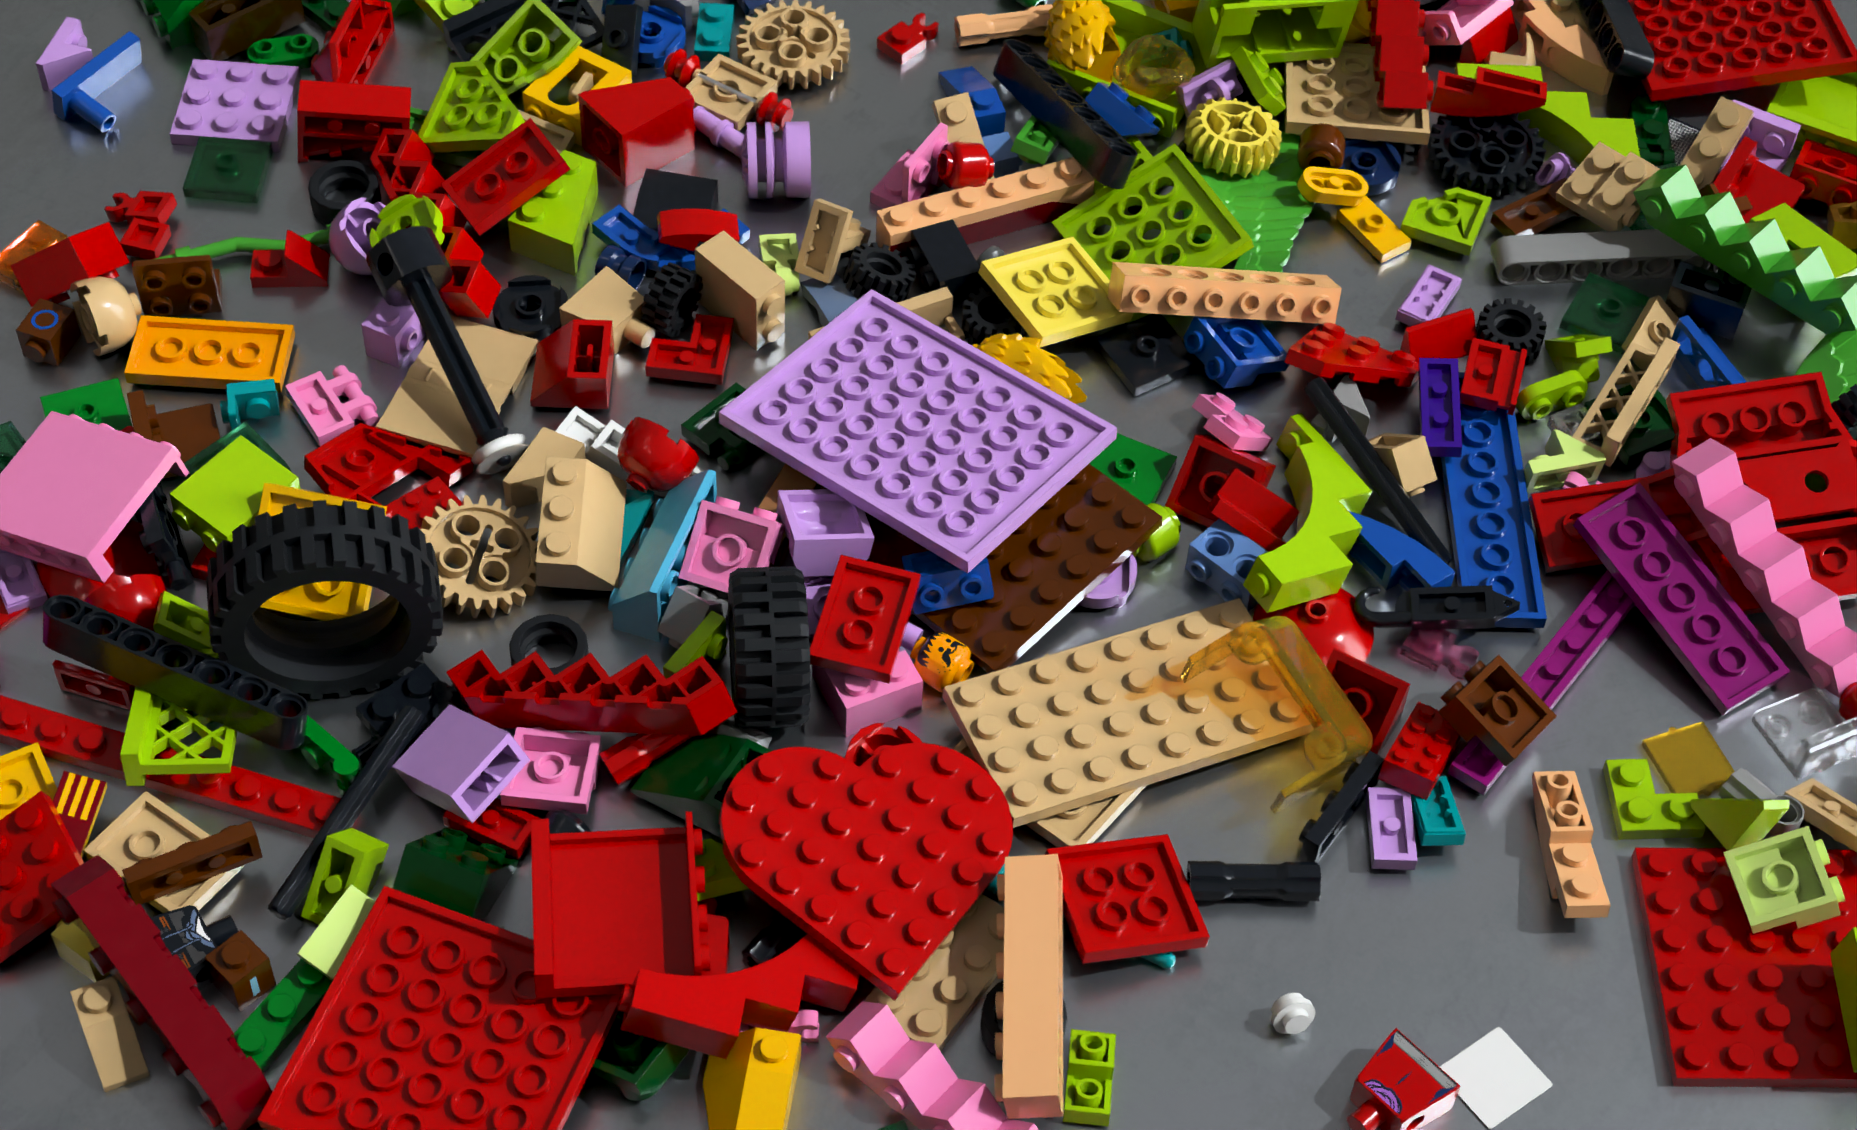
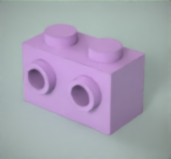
[361,297,426,368]

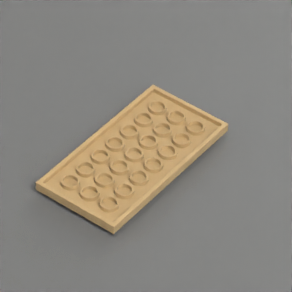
[942,598,1316,828]

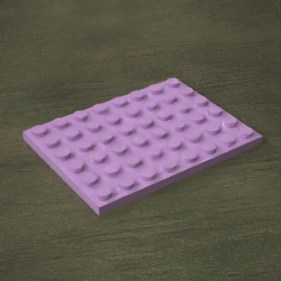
[719,289,1117,573]

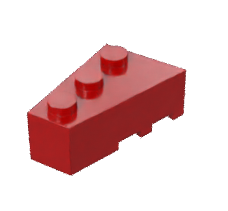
[297,80,411,163]

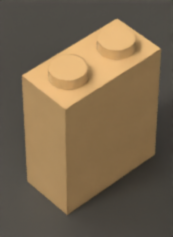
[695,230,785,350]

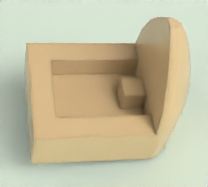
[1483,33,1536,66]

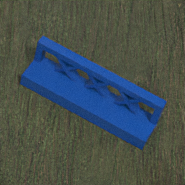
[1671,315,1746,389]

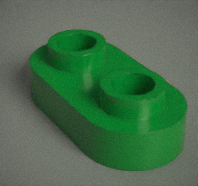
[247,34,320,69]

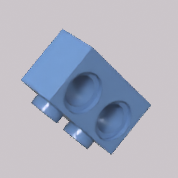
[1185,518,1267,612]

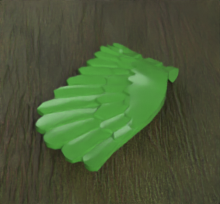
[1170,119,1316,272]

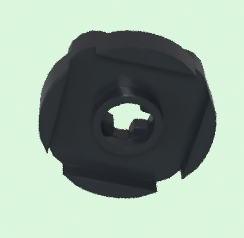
[492,275,568,341]

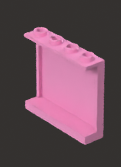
[0,411,189,583]

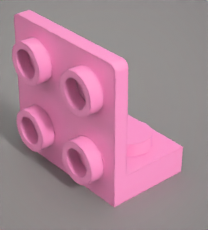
[870,123,950,209]

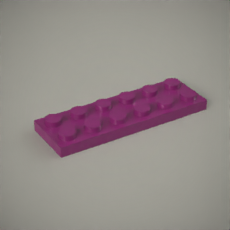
[1573,482,1790,716]

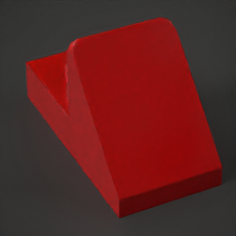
[250,230,331,288]

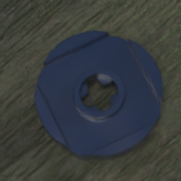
[1340,138,1401,195]

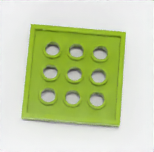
[1052,143,1254,325]

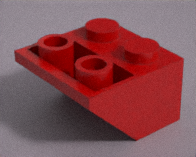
[530,319,614,409]

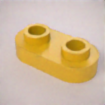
[1297,166,1369,206]

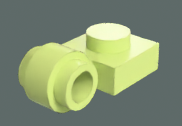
[758,233,800,296]

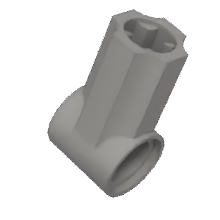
[1718,768,1805,840]

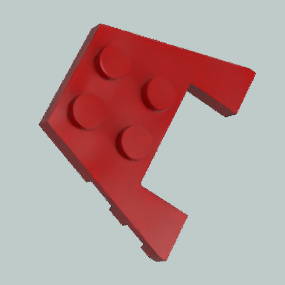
[304,423,474,518]

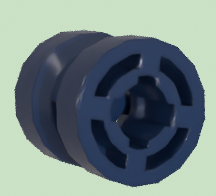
[595,245,647,290]

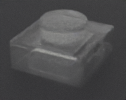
[1547,403,1601,443]

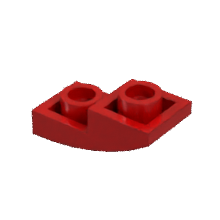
[657,209,740,251]

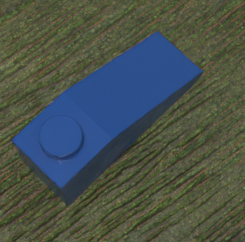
[938,66,1006,137]

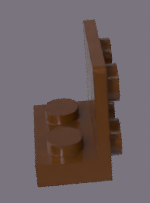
[132,255,222,317]
[127,390,223,479]

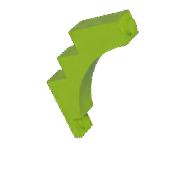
[1454,63,1642,221]
[1243,413,1372,613]

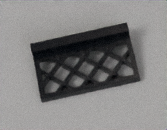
[442,0,604,62]

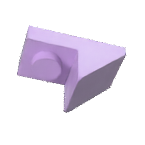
[36,17,93,91]

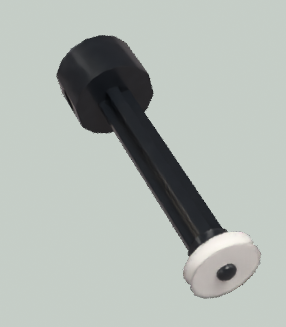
[366,226,529,475]

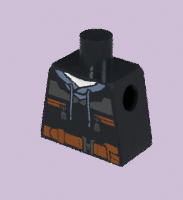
[150,905,238,991]

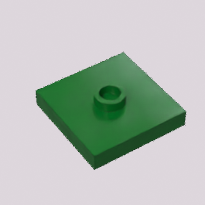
[40,378,133,431]
[1089,433,1177,505]

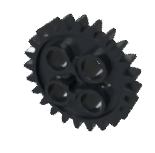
[1427,113,1546,196]

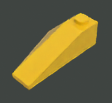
[703,1027,801,1130]

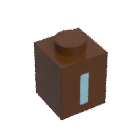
[205,930,276,1012]

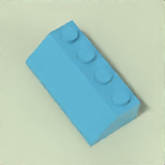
[608,469,717,643]

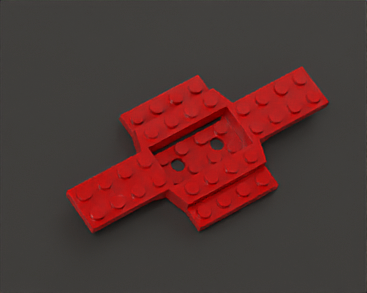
[1528,372,1857,615]

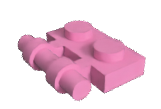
[285,365,380,446]

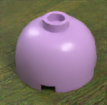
[328,198,386,275]

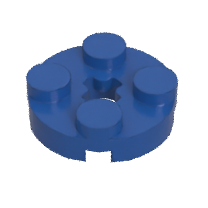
[638,6,686,68]

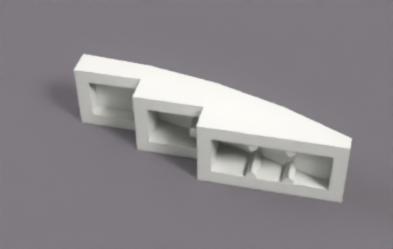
[555,406,704,498]

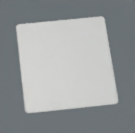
[1440,1027,1553,1129]

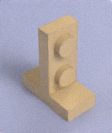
[794,198,871,284]

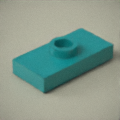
[1411,776,1466,846]

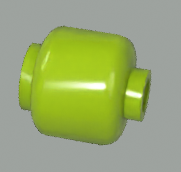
[1133,503,1181,562]

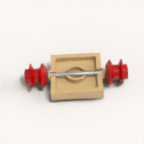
[664,49,793,132]

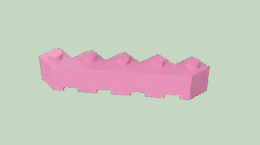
[1672,438,1857,698]
[826,1001,1039,1130]

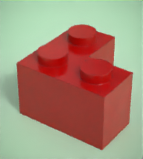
[10,222,130,307]

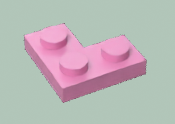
[1192,393,1273,451]

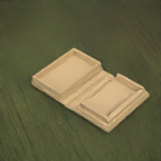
[376,316,539,458]

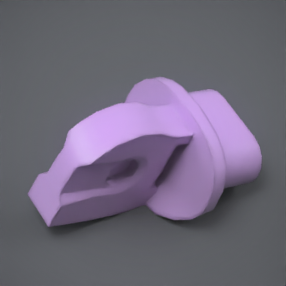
[1535,152,1577,187]

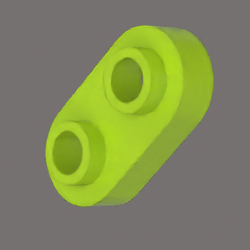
[1515,370,1588,420]

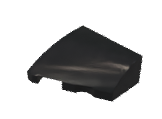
[633,168,718,230]

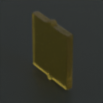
[1641,721,1735,796]

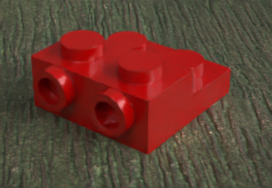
[1790,139,1857,206]

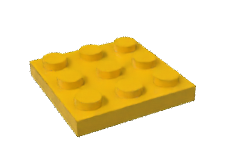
[258,483,387,621]

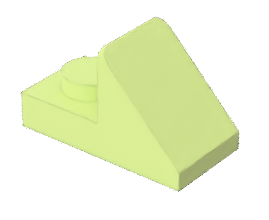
[1524,429,1606,494]

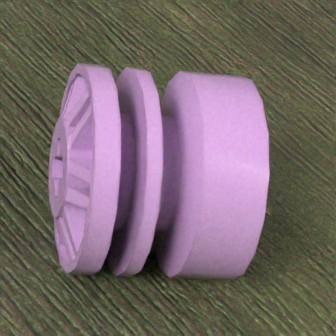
[741,121,811,199]

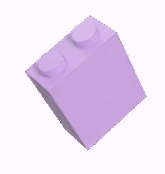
[392,704,530,823]

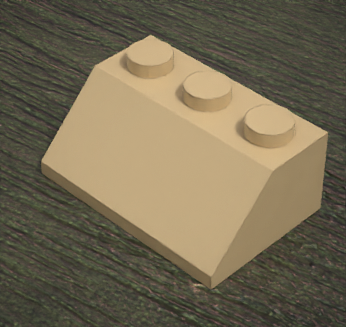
[536,456,627,591]

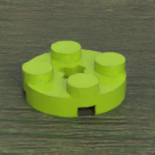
[370,194,445,248]

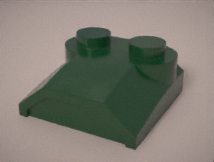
[590,1010,690,1101]

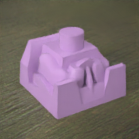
[776,489,874,577]

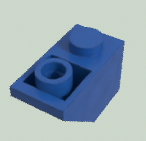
[1085,82,1160,139]

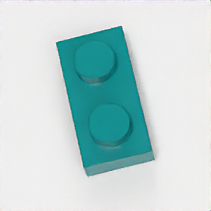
[694,3,735,62]

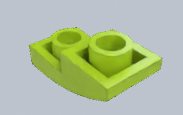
[1063,1029,1116,1127]

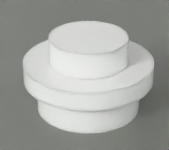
[1271,993,1316,1034]

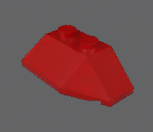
[311,0,395,84]

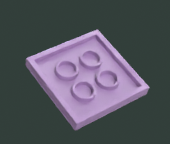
[170,59,301,152]

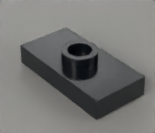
[601,4,643,77]

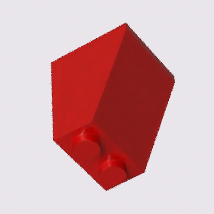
[578,77,696,188]

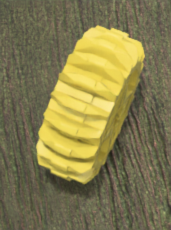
[1184,96,1282,178]

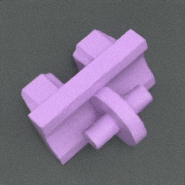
[1175,59,1244,118]

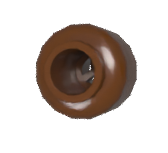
[1297,123,1346,171]

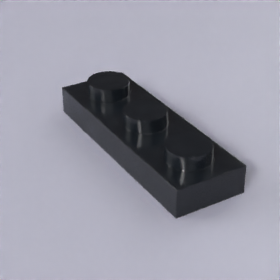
[1298,751,1384,863]

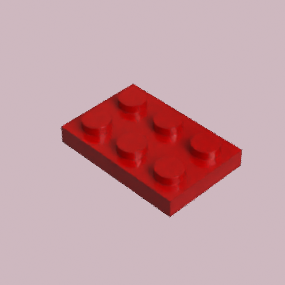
[441,118,570,236]
[810,555,921,684]

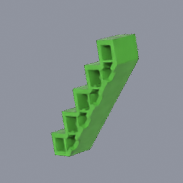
[1633,165,1857,334]

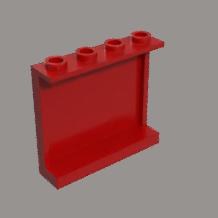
[531,811,710,999]

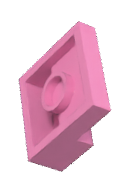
[678,496,785,593]
[500,727,602,814]

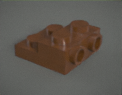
[1438,655,1557,767]

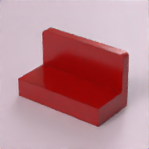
[1207,468,1299,552]

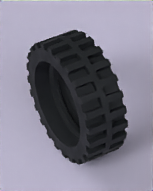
[206,500,444,699]

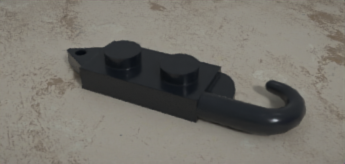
[1353,585,1520,630]

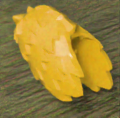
[1044,0,1121,83]
[972,333,1087,404]

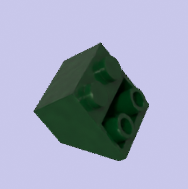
[393,828,519,920]

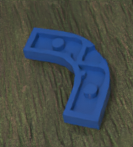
[592,204,750,272]

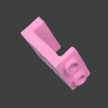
[1418,0,1514,45]

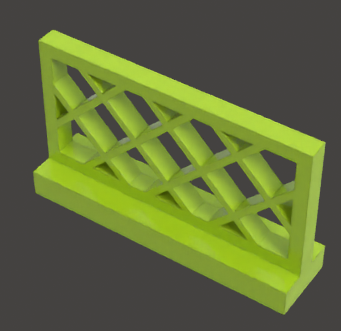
[120,648,238,786]

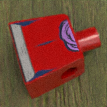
[1347,1028,1461,1130]

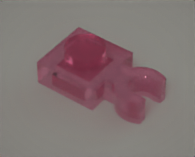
[1400,629,1480,680]

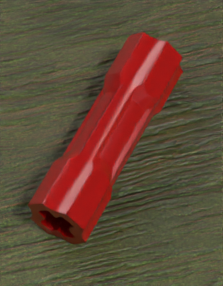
[599,721,724,786]

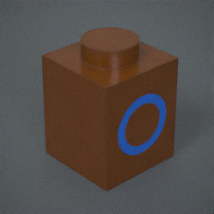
[16,298,81,367]

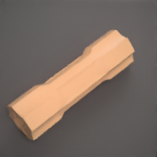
[954,4,1053,47]

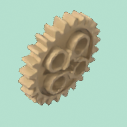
[736,0,850,90]
[420,495,539,618]

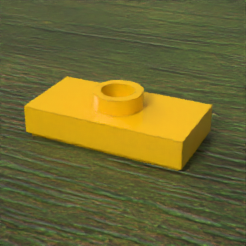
[1336,196,1412,263]

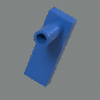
[51,31,142,133]

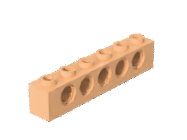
[1107,262,1342,324]

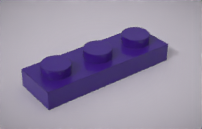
[1418,358,1462,457]

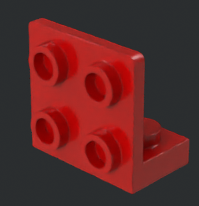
[1713,136,1805,223]

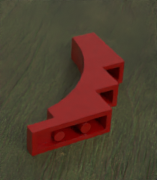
[617,934,859,1059]

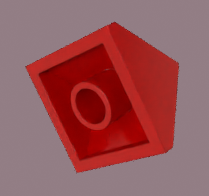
[1307,649,1411,756]

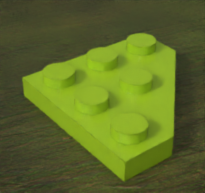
[418,61,525,153]

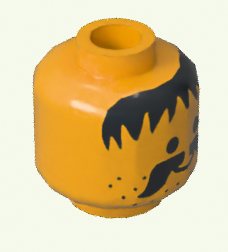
[910,631,974,693]

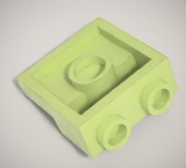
[1723,826,1845,934]

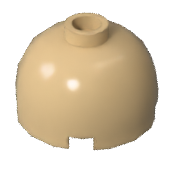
[70,276,142,356]

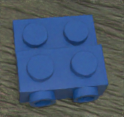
[1183,316,1290,389]

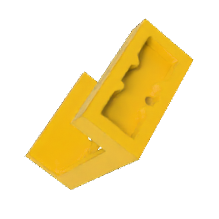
[522,46,632,146]

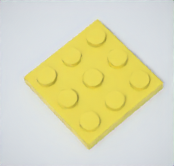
[978,237,1134,348]

